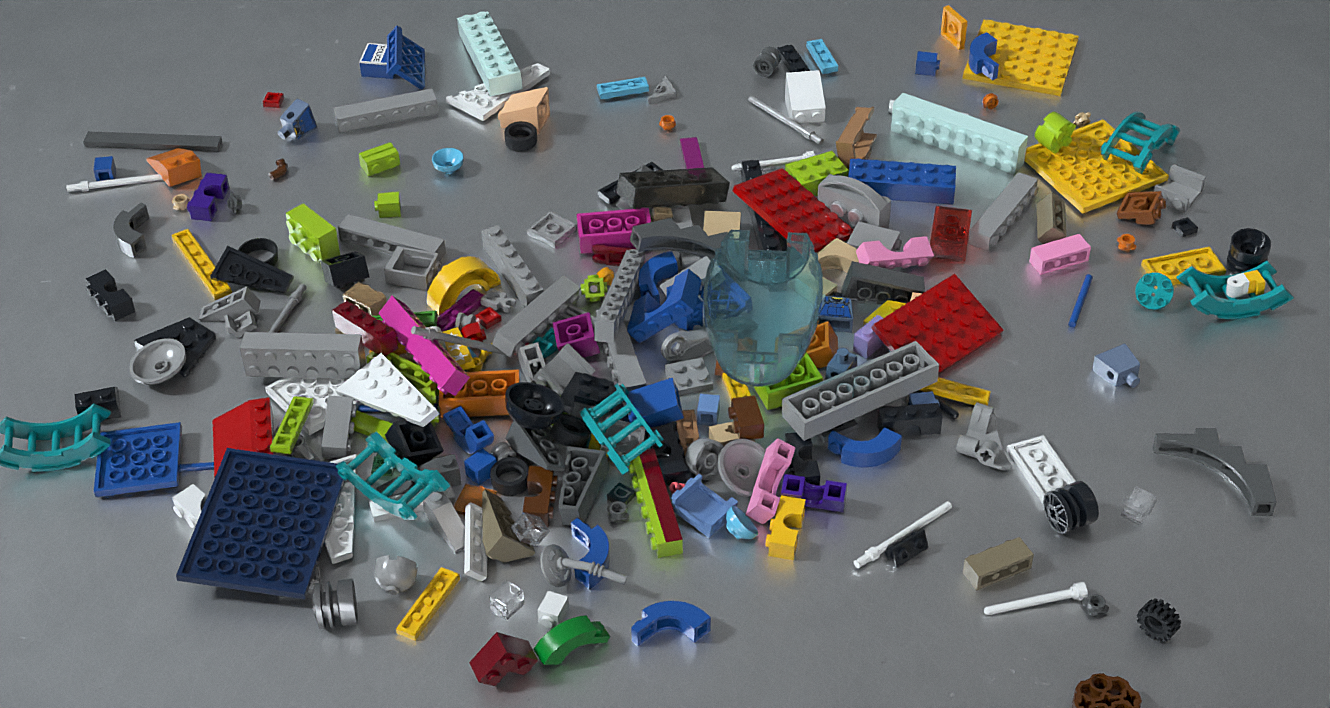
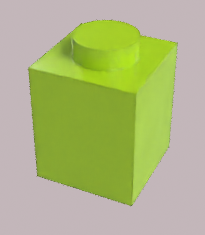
[374,192,401,218]

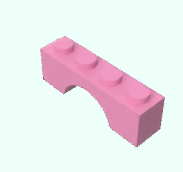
[856,236,934,269]
[745,438,795,524]

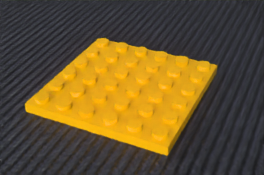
[962,19,1079,96]
[1024,119,1169,214]

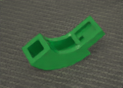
[533,615,611,665]

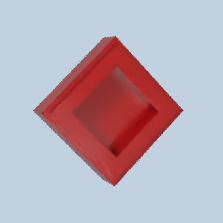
[263,92,284,108]
[475,307,502,329]

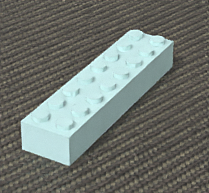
[457,11,523,96]
[891,93,1028,175]

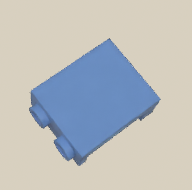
[671,474,738,538]

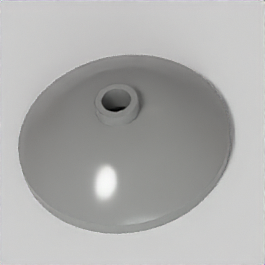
[129,339,186,384]
[718,439,766,498]

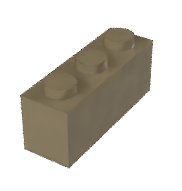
[1037,192,1067,244]
[963,537,1034,591]

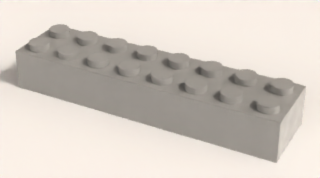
[782,341,939,441]

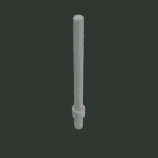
[748,95,824,145]
[269,284,307,333]
[411,326,507,356]

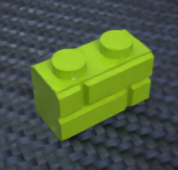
[359,142,400,176]

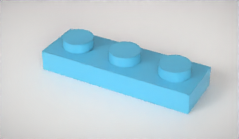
[806,39,839,74]
[597,77,649,99]

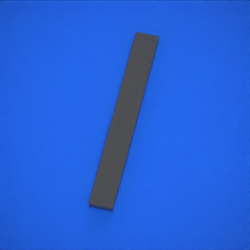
[83,131,222,152]

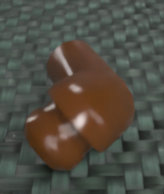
[269,158,288,181]

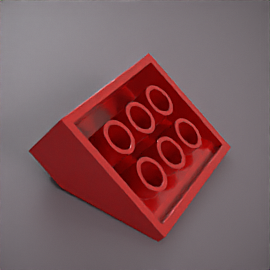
[212,397,276,478]

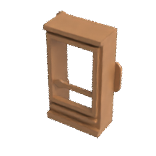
[836,107,877,170]

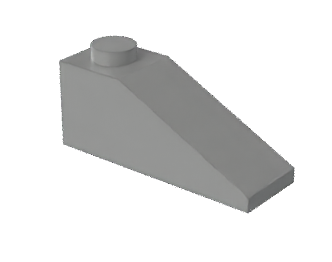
[199,287,261,322]
[517,342,546,383]
[423,492,465,554]

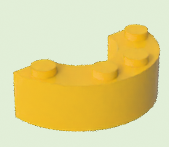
[427,256,501,316]

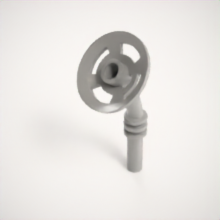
[540,544,627,587]

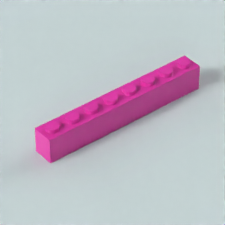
[378,296,470,396]

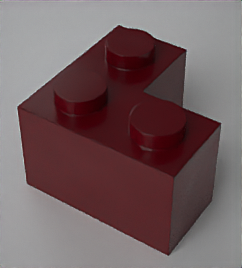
[469,632,538,686]

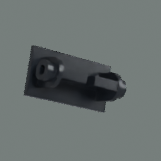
[885,529,929,567]

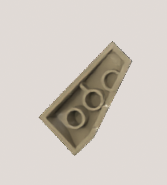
[482,489,536,563]

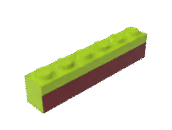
[628,449,683,558]

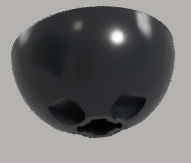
[505,382,565,430]

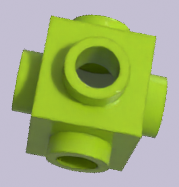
[580,275,608,302]

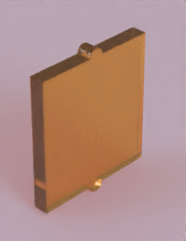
[454,484,497,515]

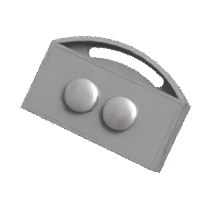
[818,174,891,229]

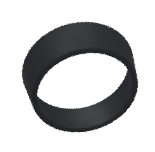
[238,238,278,266]

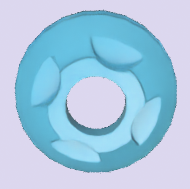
[432,148,464,174]
[726,506,758,539]

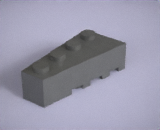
[841,261,925,304]
[558,446,609,526]

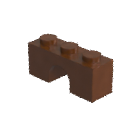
[522,466,558,527]

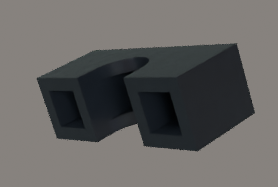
[86,269,135,321]
[877,403,943,436]
[648,424,690,487]
[785,432,820,486]

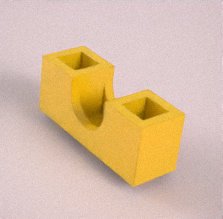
[765,495,806,560]

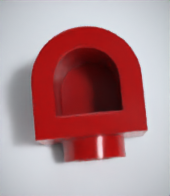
[461,322,487,348]

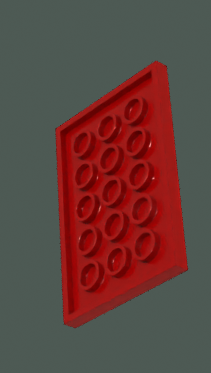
[732,168,853,257]
[871,274,1004,375]

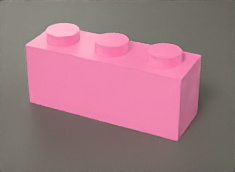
[1029,234,1091,275]

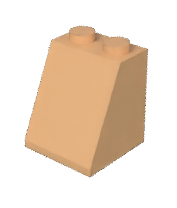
[498,87,550,135]

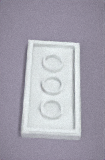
[1007,435,1076,505]

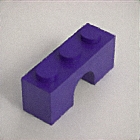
[187,173,230,222]
[781,474,847,512]

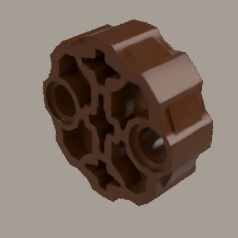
[1072,673,1142,708]

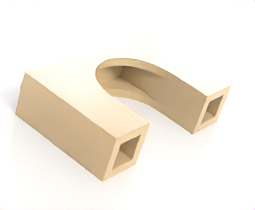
[790,238,859,305]

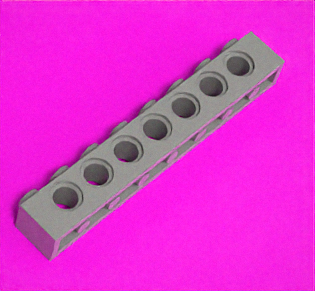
[594,249,645,343]

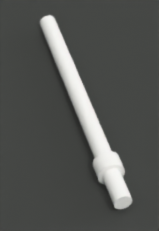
[66,174,163,192]
[854,502,952,568]

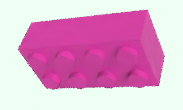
[577,208,651,254]

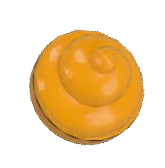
[596,267,615,286]

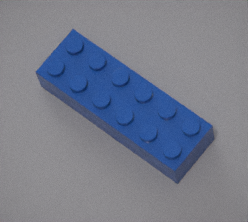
[848,158,956,205]

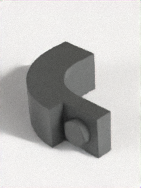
[113,203,150,258]

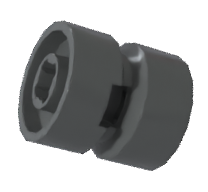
[753,46,781,77]

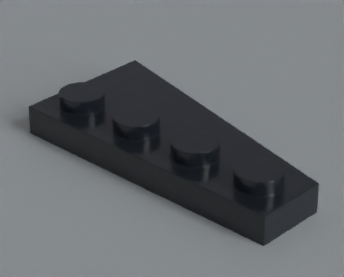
[210,245,294,294]

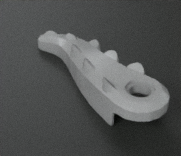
[661,318,758,362]

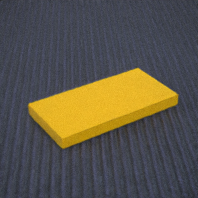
[1141,246,1226,287]

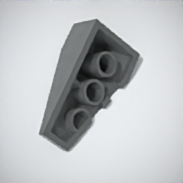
[505,421,565,471]
[376,454,462,497]

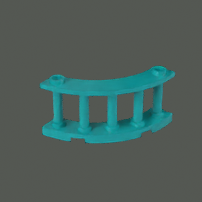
[1101,112,1180,174]
[1177,261,1294,319]
[579,383,664,475]
[0,403,111,472]
[335,431,451,520]

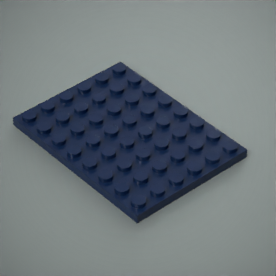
[176,448,345,599]

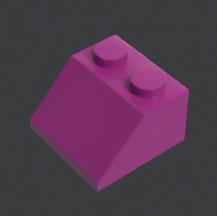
[553,312,600,358]

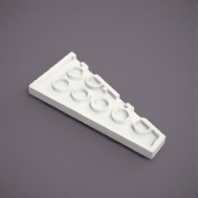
[446,63,550,121]
[335,353,439,427]
[324,454,357,564]

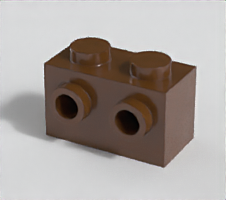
[728,395,764,440]

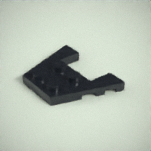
[134,317,216,378]
[561,372,630,423]

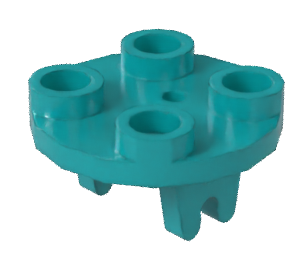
[1135,272,1174,310]

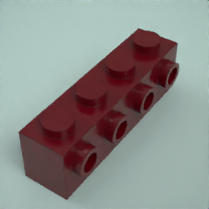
[332,301,398,356]

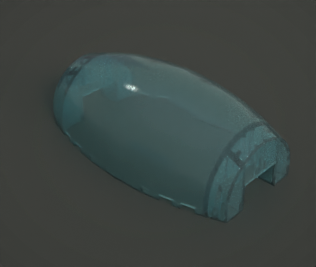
[703,229,823,387]

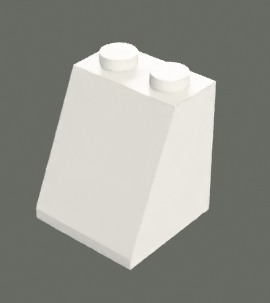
[785,70,826,124]

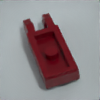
[592,244,637,266]

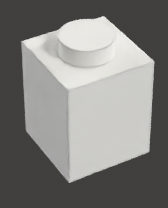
[537,591,569,628]

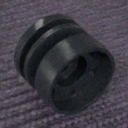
[1226,228,1271,274]
[1043,481,1099,534]

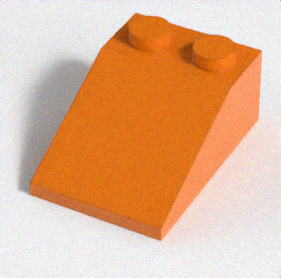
[146,148,202,187]
[775,321,838,368]

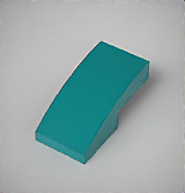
[532,327,558,359]

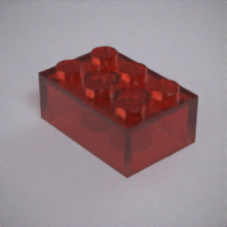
[930,206,972,262]

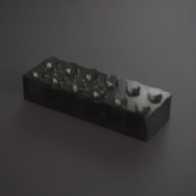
[616,167,730,210]

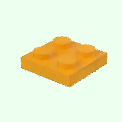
[941,5,967,50]

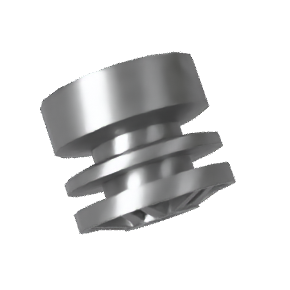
[312,578,358,629]

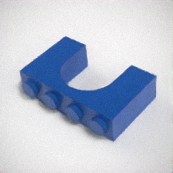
[627,269,702,343]

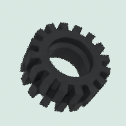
[1137,598,1181,642]

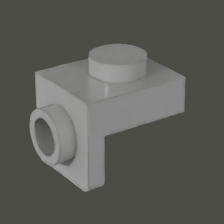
[224,310,257,338]

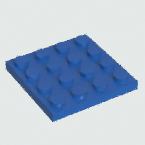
[94,422,182,497]

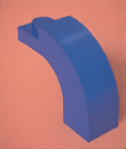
[968,32,999,80]
[638,251,678,303]
[443,406,494,454]
[828,427,902,468]
[571,518,610,590]
[631,601,711,646]

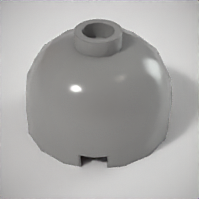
[685,438,724,480]
[374,556,418,595]

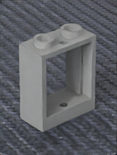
[384,246,442,291]

